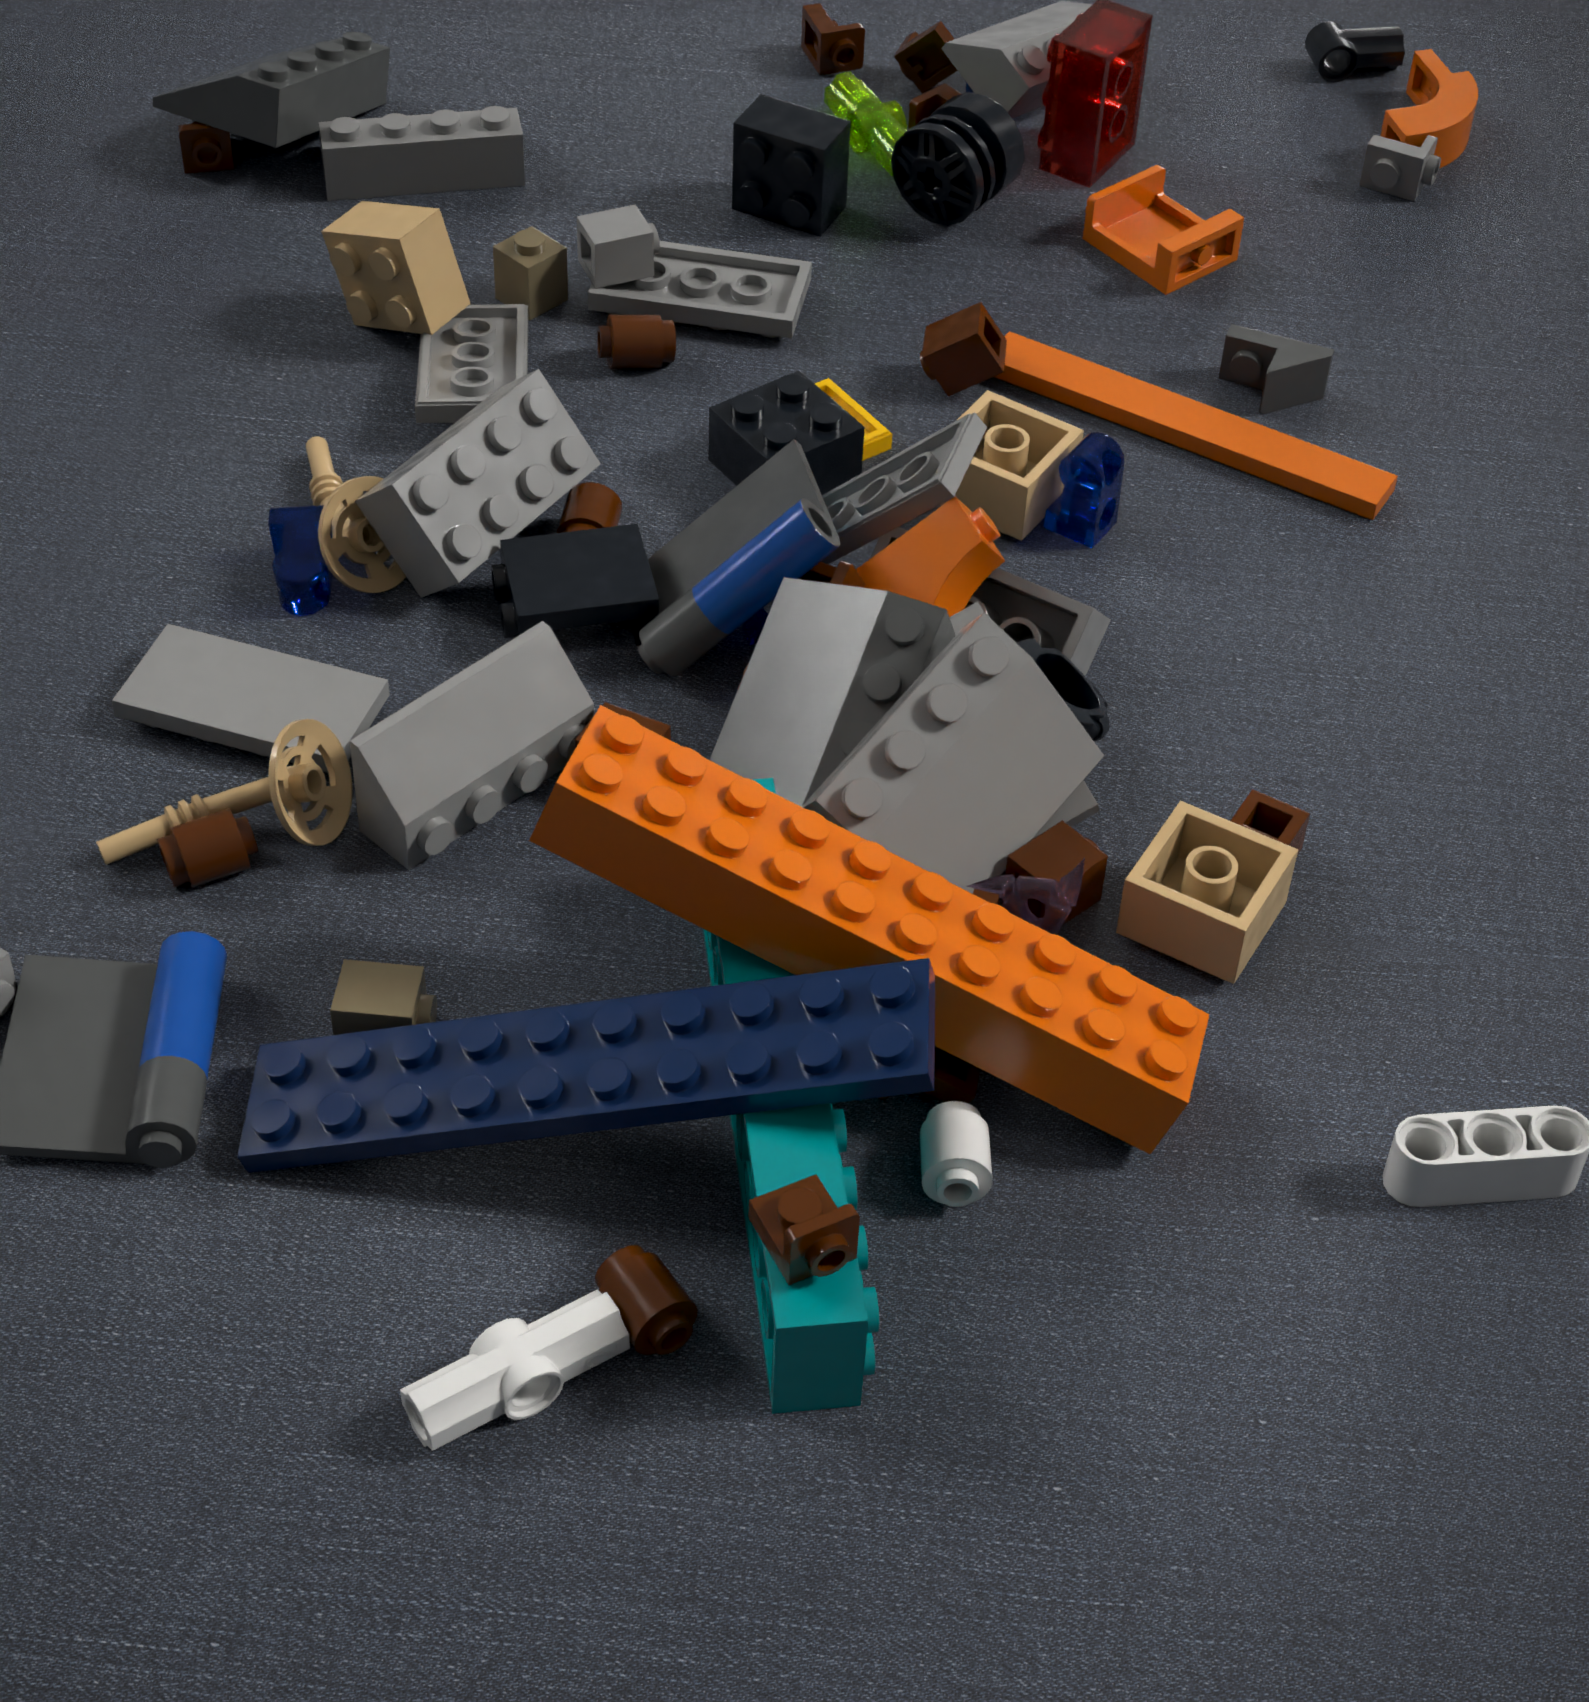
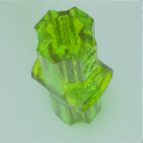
[824,71,908,176]

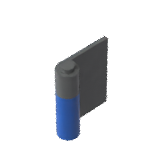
[638,439,841,676]
[0,931,227,1168]

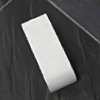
[1383,1106,1589,1207]

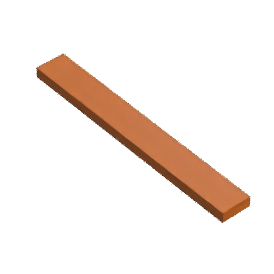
[994,331,1398,520]

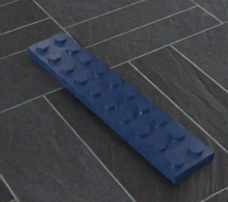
[237,958,935,1173]

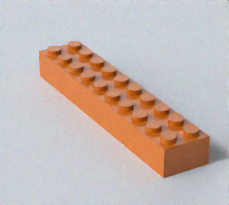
[529,705,1210,1154]

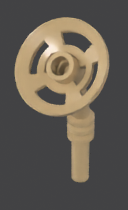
[306,436,406,593]
[96,719,352,865]

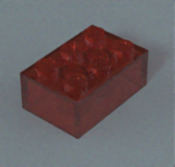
[1037,0,1153,188]

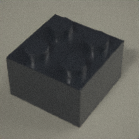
[732,94,851,237]
[708,371,865,495]

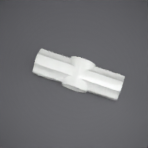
[400,1290,630,1451]

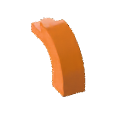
[1380,49,1478,169]

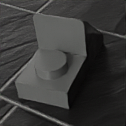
[1219,324,1334,414]

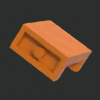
[1082,165,1244,295]

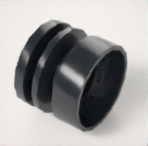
[891,92,1025,226]

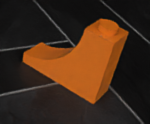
[856,497,1005,617]

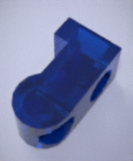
[1044,432,1125,549]
[268,505,333,616]

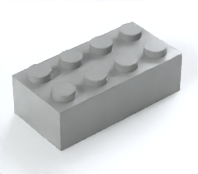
[355,369,601,598]

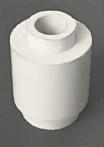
[920,1101,992,1207]

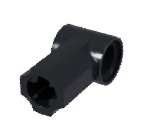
[1305,21,1405,82]

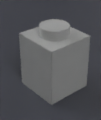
[577,204,660,289]

